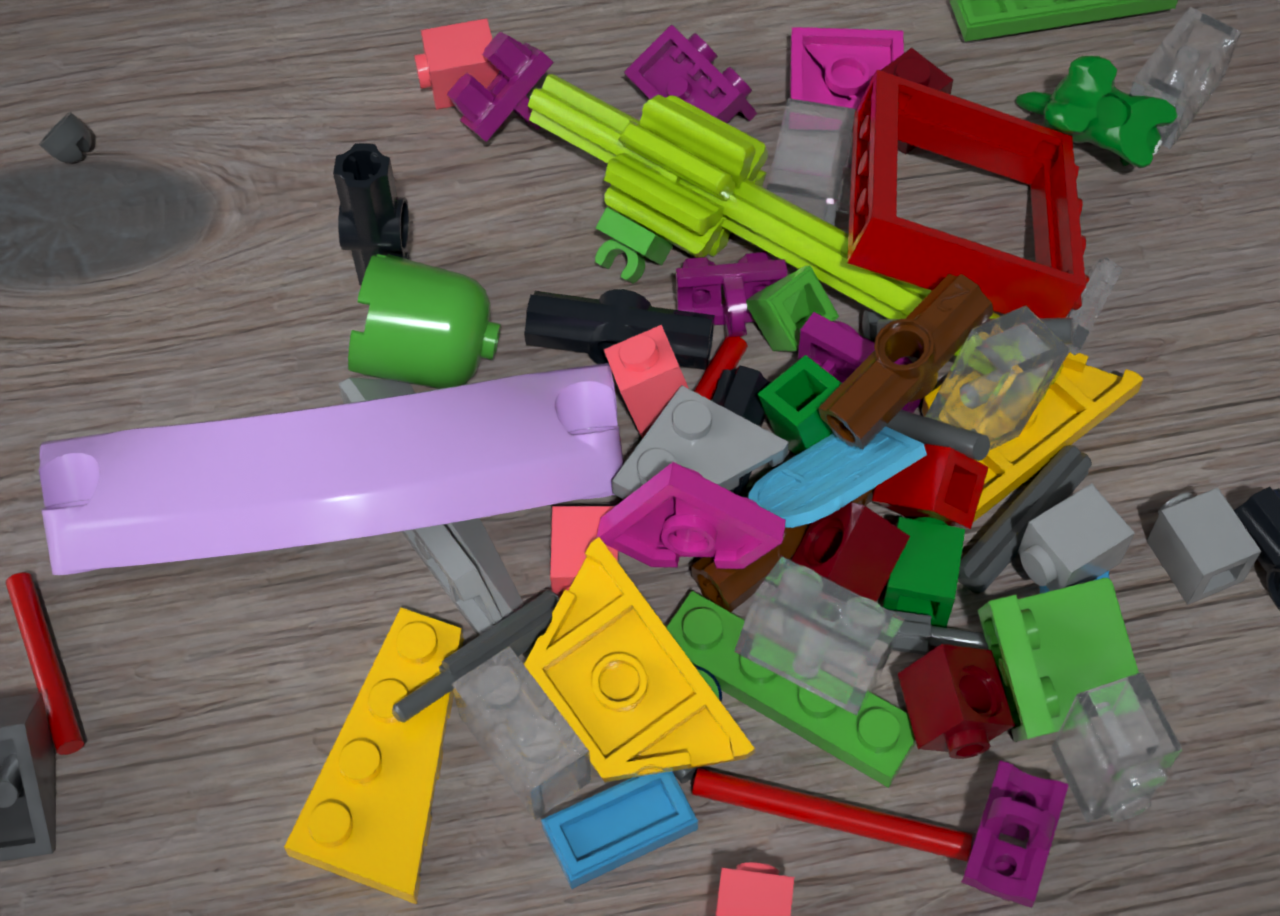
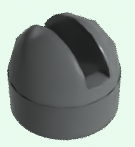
[39,112,91,163]

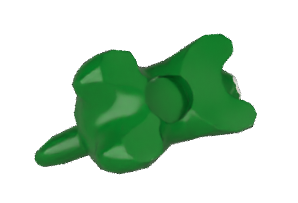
[1016,56,1177,168]

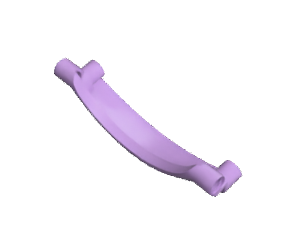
[39,363,624,575]

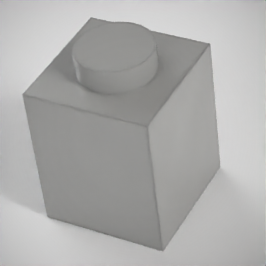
[1018,483,1135,591]
[1147,487,1261,605]

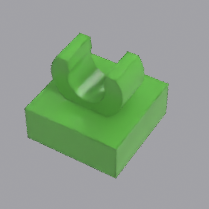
[595,207,673,284]

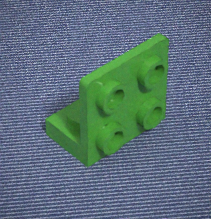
[977,578,1148,742]

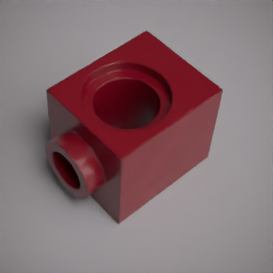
[789,502,910,608]
[898,644,1014,759]

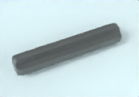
[958,445,1092,593]

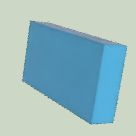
[541,771,698,889]

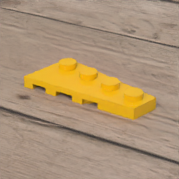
[284,607,464,905]

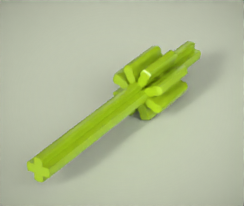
[527,74,1068,402]

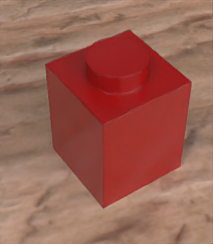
[872,444,989,529]

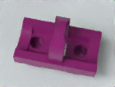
[447,32,554,142]
[676,252,787,337]
[961,760,1069,908]

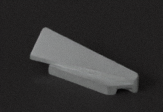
[339,377,525,636]

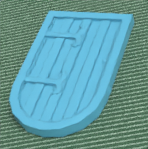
[749,426,927,528]

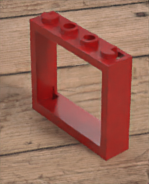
[847,69,1090,318]

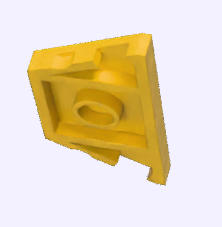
[922,348,1144,523]
[523,537,755,782]

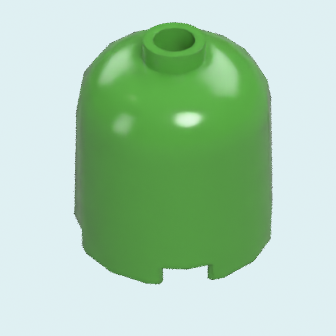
[348,254,501,389]

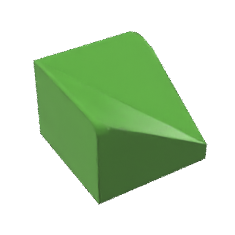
[746,265,839,351]

